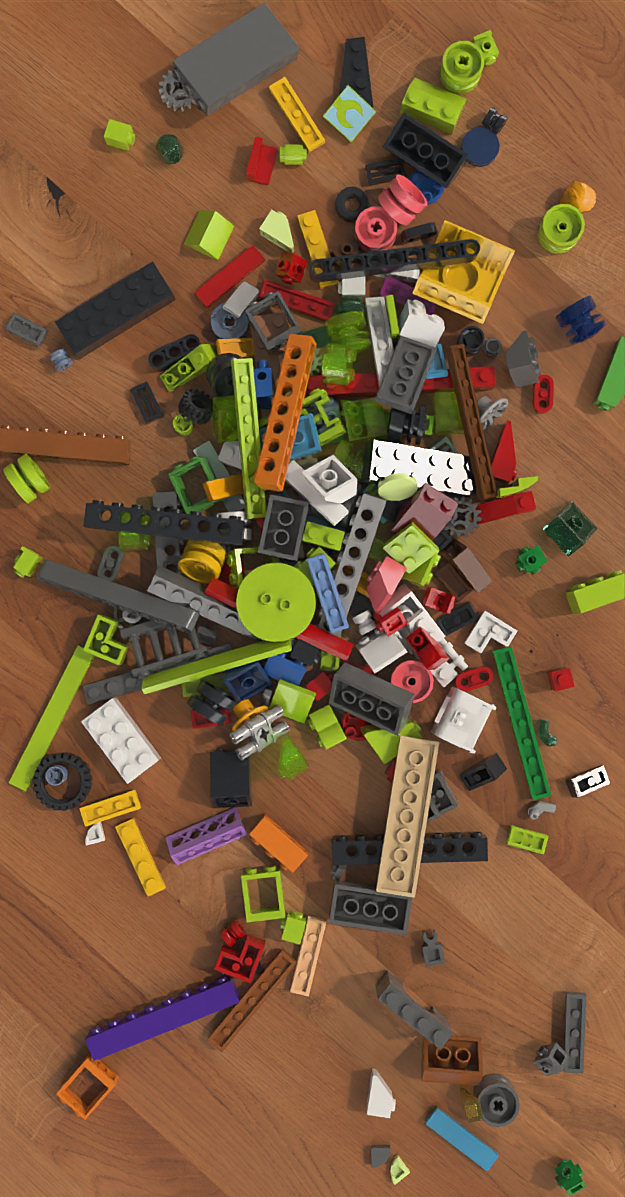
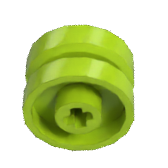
[440,41,484,94]
[538,204,585,254]
[3,453,51,504]

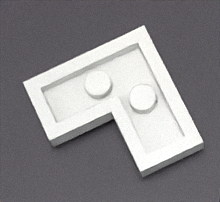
[464,611,517,653]

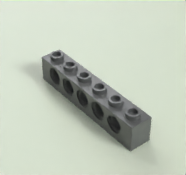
[153,492,186,602]

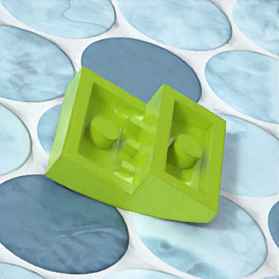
[494,476,538,500]

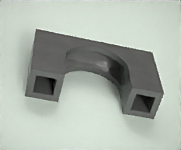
[375,970,453,1049]

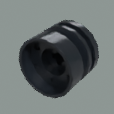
[387,404,427,445]

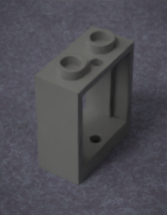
[245,291,302,355]

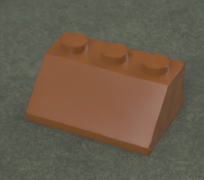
[421,1036,483,1086]

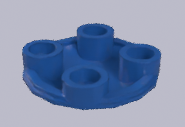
[408,170,444,205]

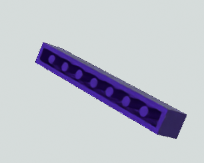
[85,975,240,1061]

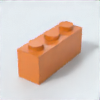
[249,814,308,873]

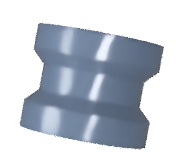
[49,348,73,372]

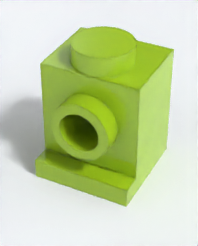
[472,30,499,66]
[13,546,43,578]

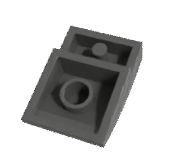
[388,769,459,823]

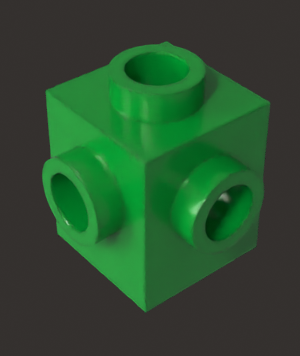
[515,545,548,575]
[554,1159,587,1197]

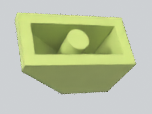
[259,209,294,253]

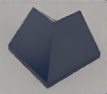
[223,661,273,703]

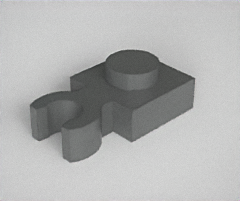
[422,929,445,967]

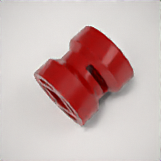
[220,920,247,947]

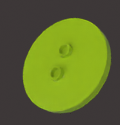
[236,563,316,642]

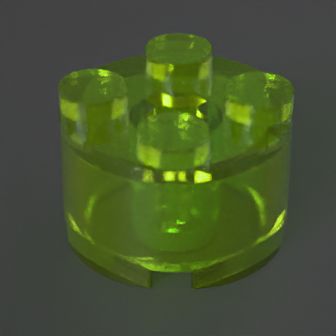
[322,343,357,386]

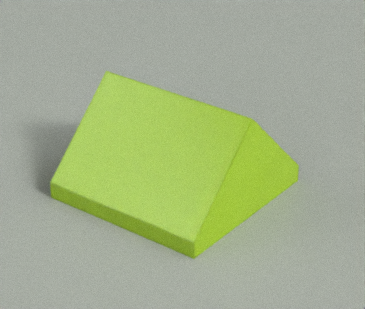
[184,210,234,260]

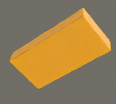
[216,338,255,359]

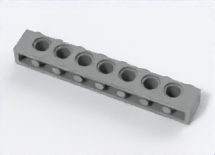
[315,492,387,637]

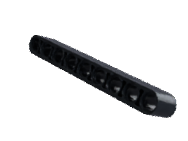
[309,239,480,282]

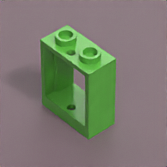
[168,456,226,514]

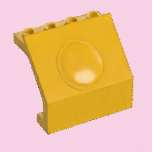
[412,220,515,324]

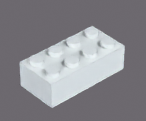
[81,697,161,784]

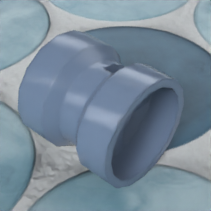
[45,764,69,786]

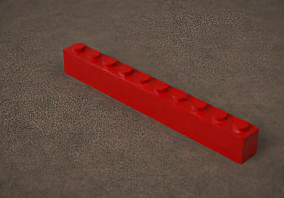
[304,366,495,399]

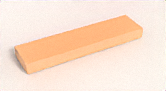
[290,915,327,997]

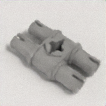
[230,705,290,760]

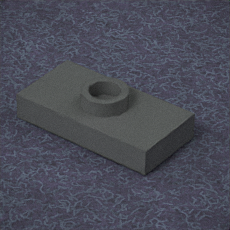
[5,312,49,348]

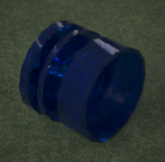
[555,295,607,345]

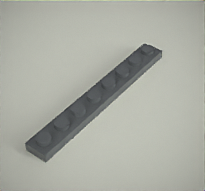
[83,643,233,704]

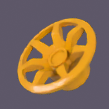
[232,699,269,732]

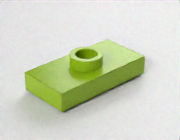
[506,825,549,854]

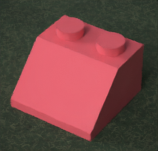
[366,556,407,615]

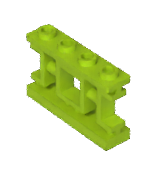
[258,389,347,463]

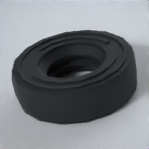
[335,186,369,222]

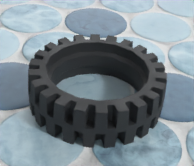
[32,752,92,811]

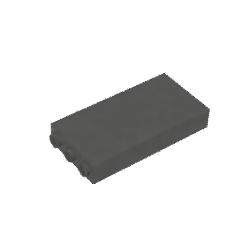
[172,3,299,116]

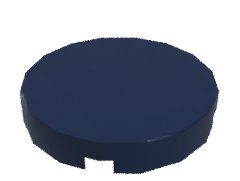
[461,127,500,167]

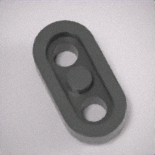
[97,546,124,582]

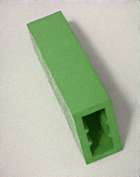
[593,336,625,411]

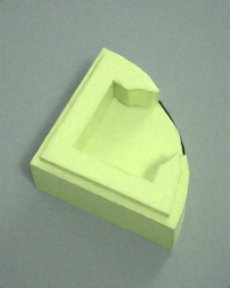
[390,1155,410,1185]

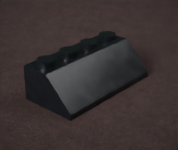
[383,113,468,189]

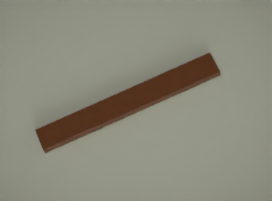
[445,344,498,500]

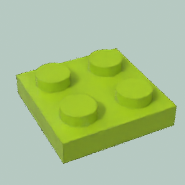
[383,522,439,574]

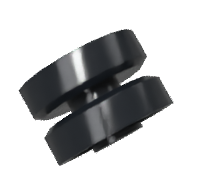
[206,353,242,404]
[187,680,238,726]

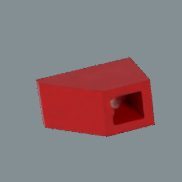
[405,627,450,670]

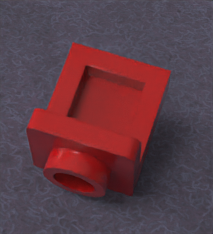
[422,586,456,614]

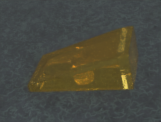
[459,1087,483,1123]

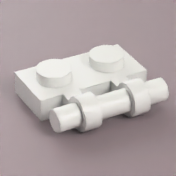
[419,638,468,687]

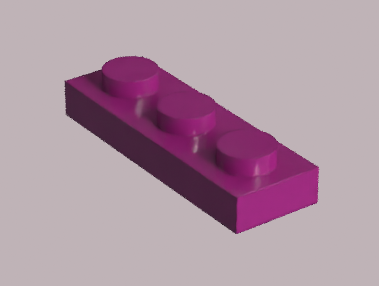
[380,276,437,316]

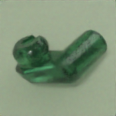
[538,719,558,747]

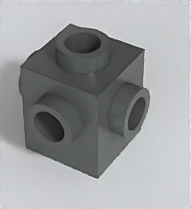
[534,1042,569,1076]

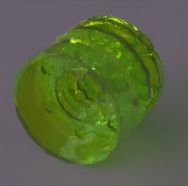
[325,311,371,357]
[334,439,363,484]

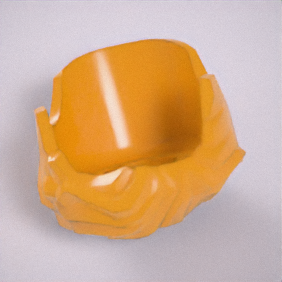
[560,181,596,212]

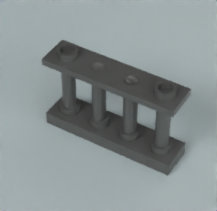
[120,617,209,679]

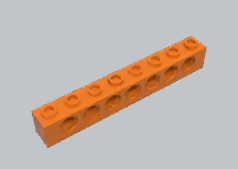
[254,334,317,492]

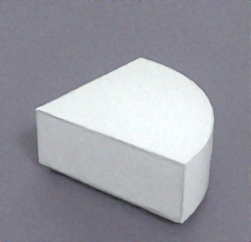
[85,822,106,845]

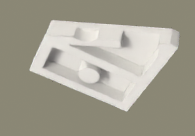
[407,608,445,660]

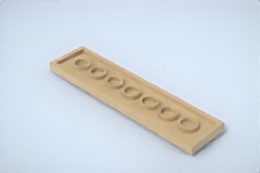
[376,735,439,898]

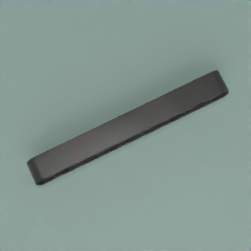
[36,560,199,633]

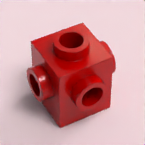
[275,253,307,285]

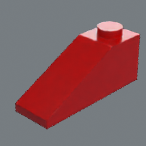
[490,420,518,484]
[475,491,536,525]

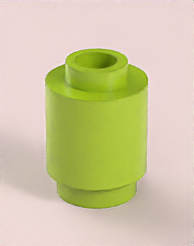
[280,144,307,165]

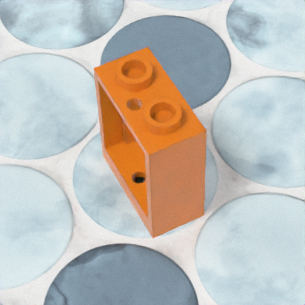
[56,1053,119,1120]

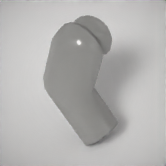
[528,801,556,820]

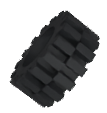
[178,389,216,425]

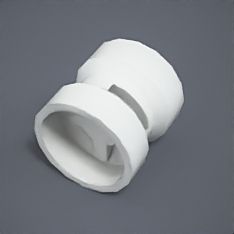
[352,610,376,635]

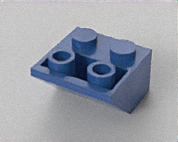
[263,653,307,686]

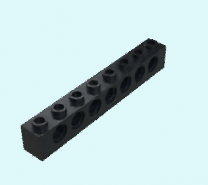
[83,500,246,546]
[332,832,488,865]

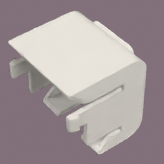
[430,687,496,753]

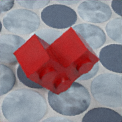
[214,934,266,983]

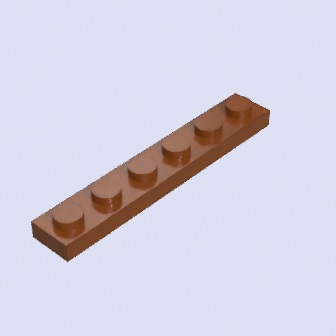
[207,949,297,1053]

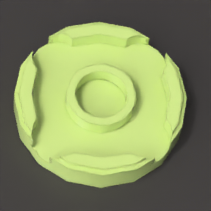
[378,473,418,501]

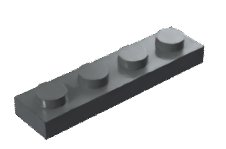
[563,992,586,1073]

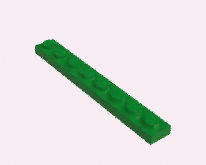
[492,646,552,800]

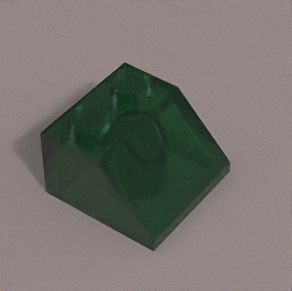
[542,501,598,557]

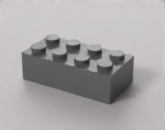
[329,662,414,736]
[329,880,412,935]

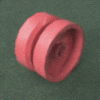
[378,175,427,226]
[354,206,397,253]
[389,660,434,703]

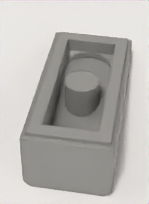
[223,281,259,318]

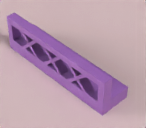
[165,807,248,865]

